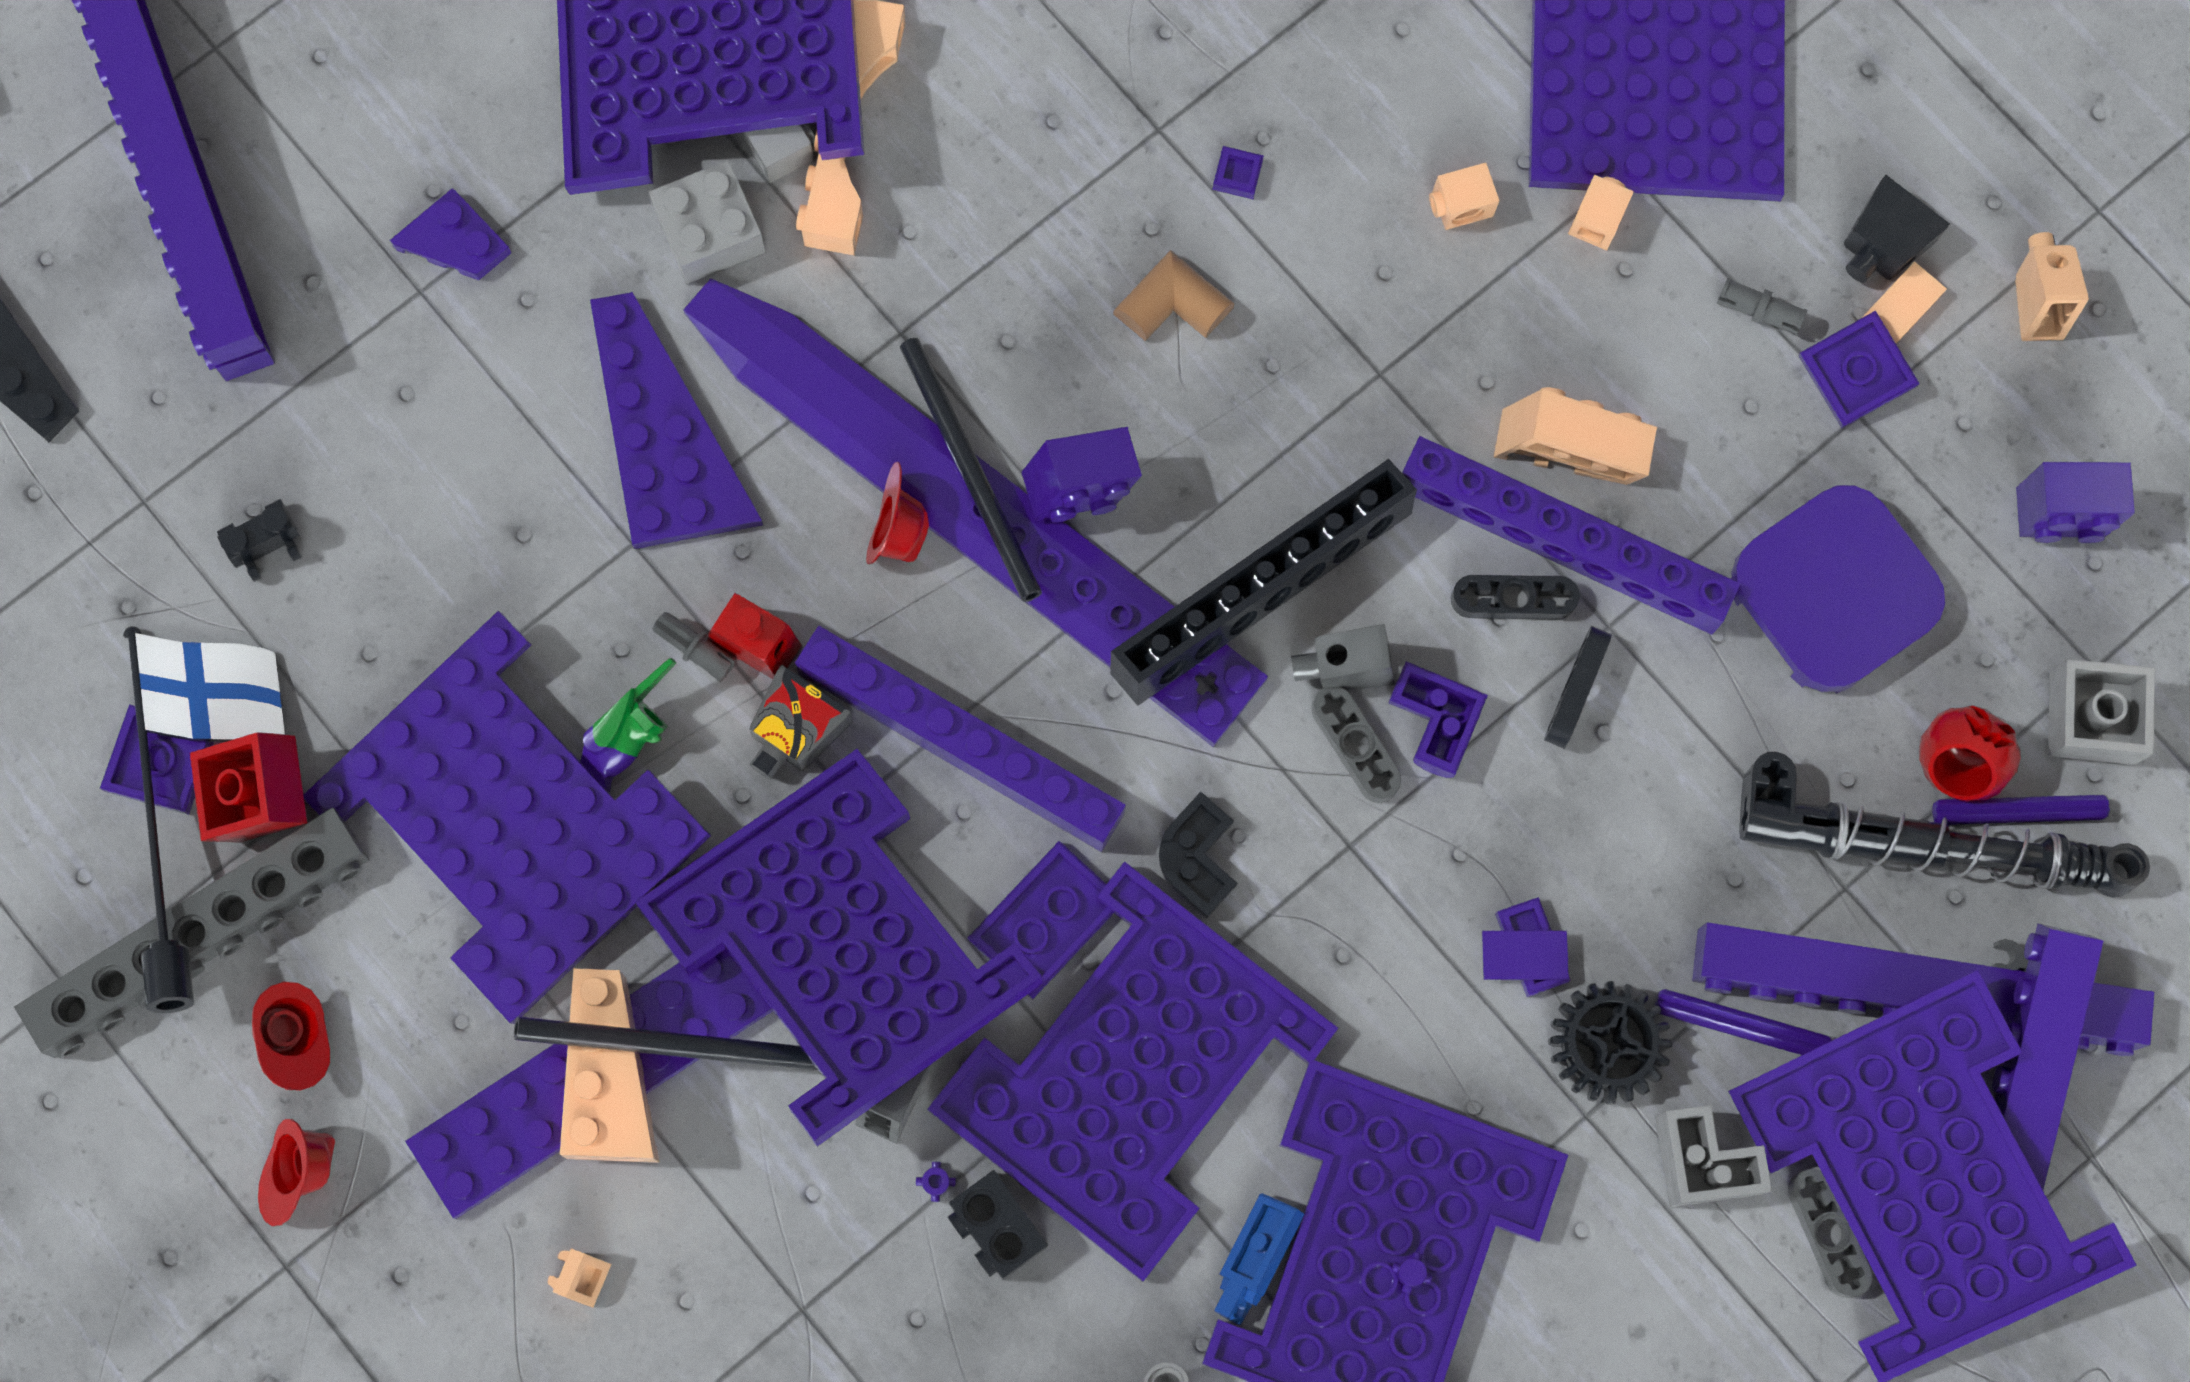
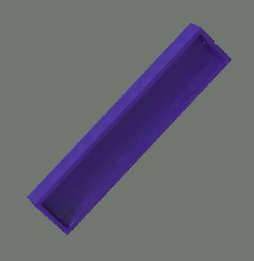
[72,0,275,381]

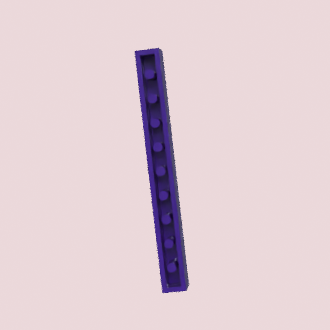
[1692,922,2155,1056]

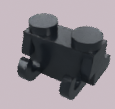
[217,499,302,582]

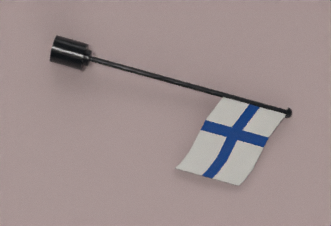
[123,626,286,1013]

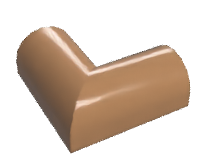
[1113,250,1234,341]

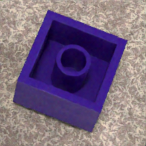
[1021,426,1142,523]
[2016,462,2135,543]

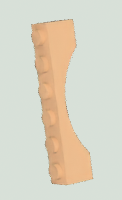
[796,0,905,256]

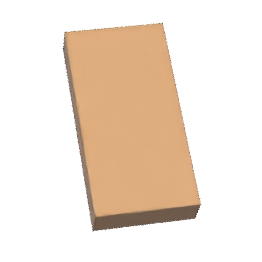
[1862,261,1947,344]

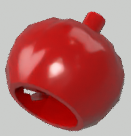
[1919,705,2021,802]

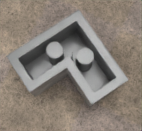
[1655,1105,1772,1207]

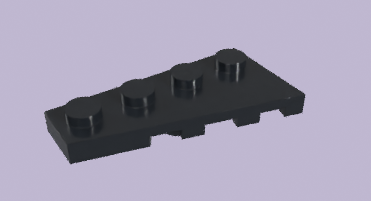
[0,299,79,443]

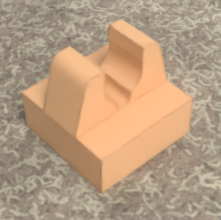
[547,1248,611,1308]

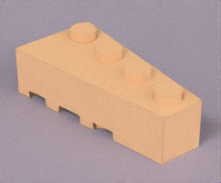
[560,968,660,1163]

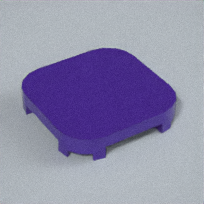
[1731,485,1945,694]

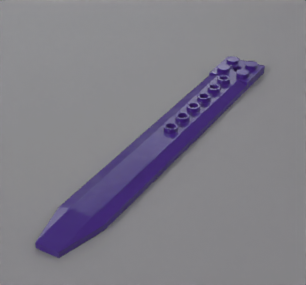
[683,278,1268,747]

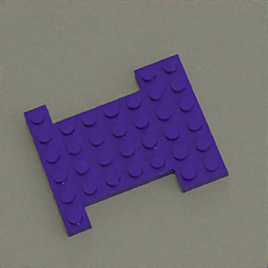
[557,0,865,195]
[303,611,712,1024]
[635,749,1043,1147]
[927,861,1338,1282]
[1728,970,2137,1382]
[1201,1060,1568,1382]

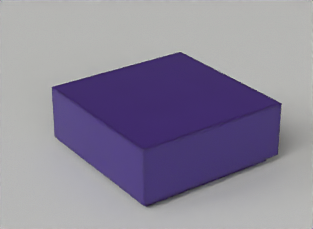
[1212,146,1264,200]

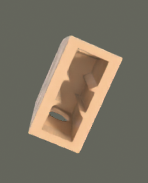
[2015,232,2089,341]

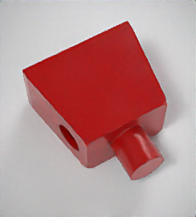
[708,593,802,679]

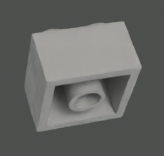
[648,160,765,285]
[2048,659,2155,765]

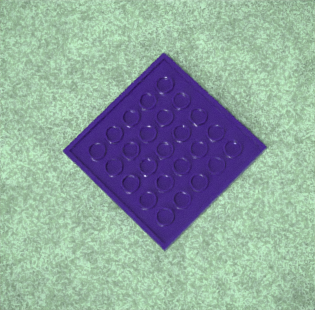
[1528,0,1785,202]

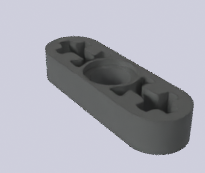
[1312,686,1401,803]
[1788,1169,1872,1298]

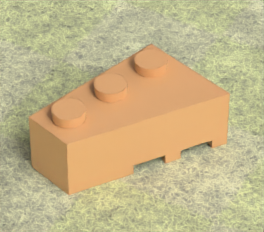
[1494,387,1657,485]

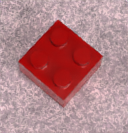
[190,732,307,843]

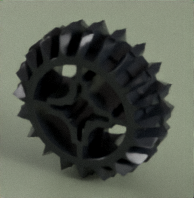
[1548,981,1672,1105]

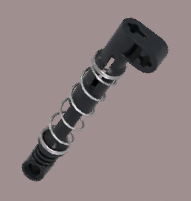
[1739,752,2150,898]

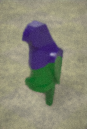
[580,658,676,793]

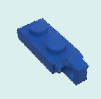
[1214,1193,1305,1325]

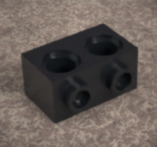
[947,1170,1048,1280]

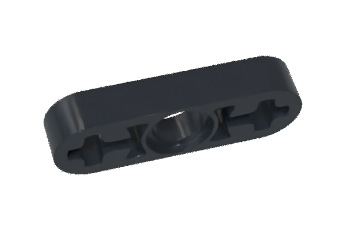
[1451,575,1580,620]
[1544,625,1612,749]

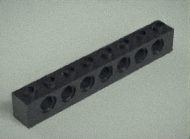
[1110,459,1417,706]

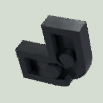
[1159,791,1238,918]

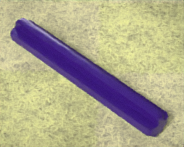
[1932,795,2110,825]
[1655,989,1832,1055]

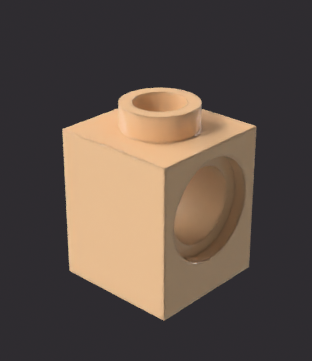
[1429,163,1500,230]
[1568,175,1634,251]

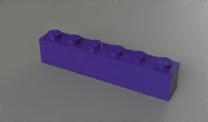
[1992,923,2104,1190]

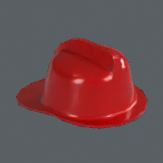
[866,462,929,565]
[252,982,330,1091]
[258,1119,335,1226]

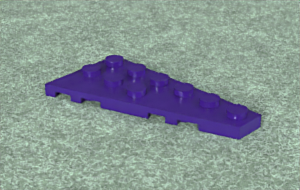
[590,292,764,549]

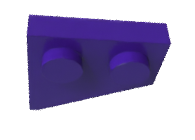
[390,188,511,280]

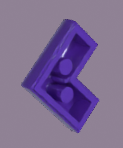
[1388,661,1488,778]

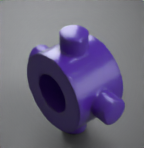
[916,1161,956,1202]
[1392,1252,1432,1293]

